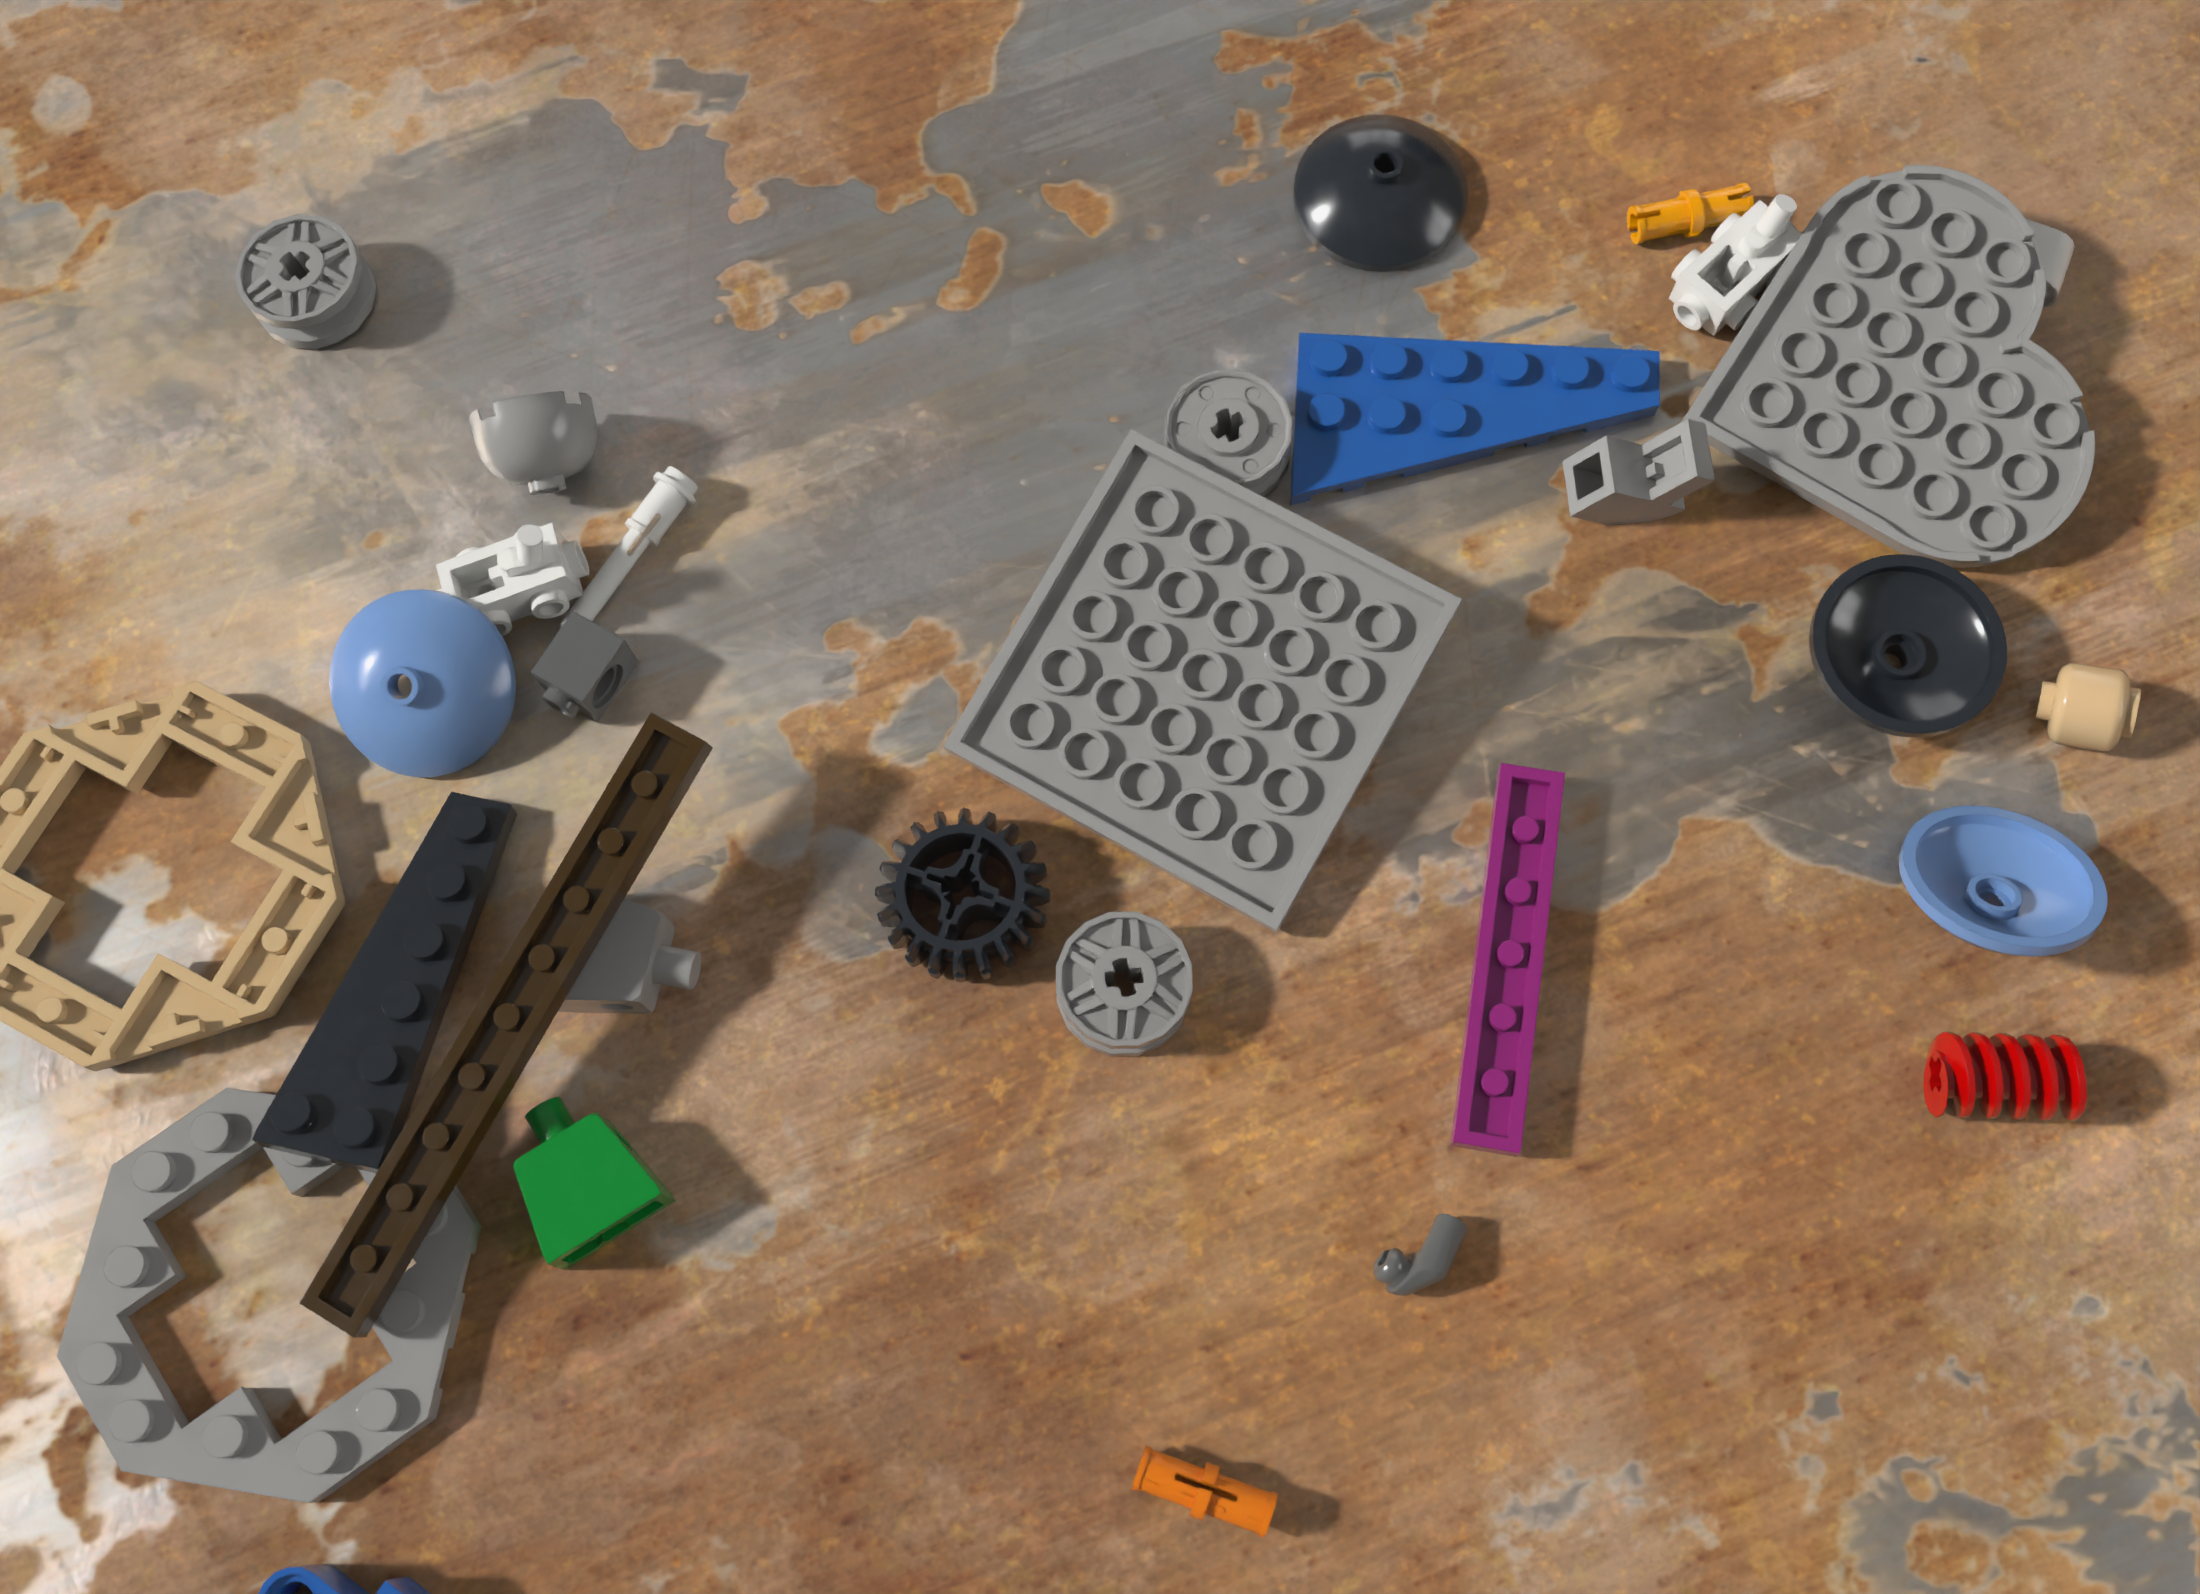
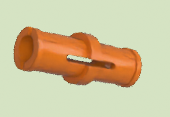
[1131,1445,1278,1538]

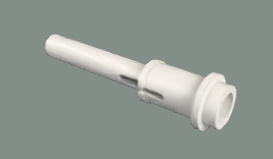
[559,466,698,628]

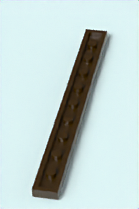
[299,712,713,1338]

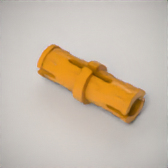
[1627,182,1754,244]

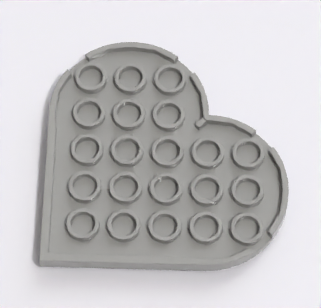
[1682,165,2095,568]

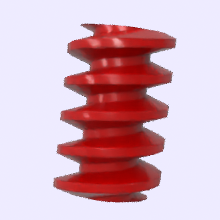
[1923,1032,2087,1121]

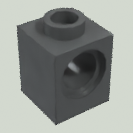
[531,611,639,722]

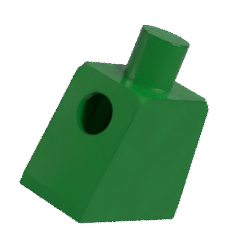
[513,1097,676,1270]

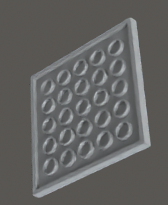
[943,429,1462,934]

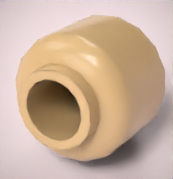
[2035,663,2141,751]

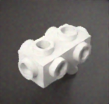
[1669,194,1802,336]
[436,522,589,636]

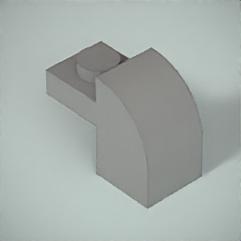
[1562,419,1715,525]

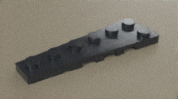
[252,792,517,1173]

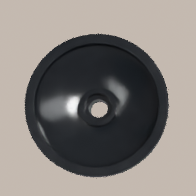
[1293,114,1468,272]
[1809,554,2007,738]

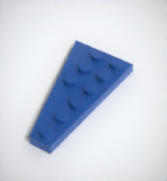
[1290,333,1660,506]

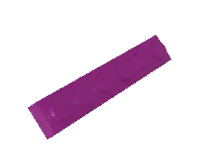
[1450,763,1565,1157]

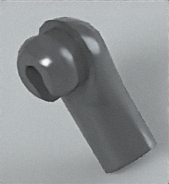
[1374,1214,1467,1296]

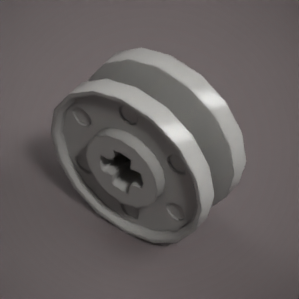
[234,214,377,349]
[1164,369,1293,497]
[1056,912,1193,1057]

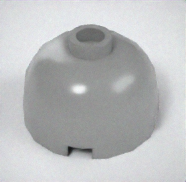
[469,391,598,495]

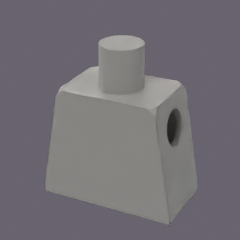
[558,898,702,1014]

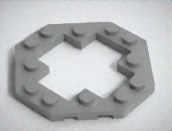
[57,1088,482,1503]

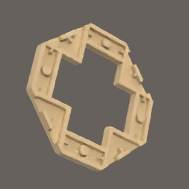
[0,681,346,1072]

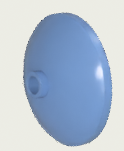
[329,589,516,778]
[1899,805,2108,957]

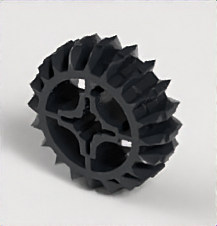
[875,807,1050,982]

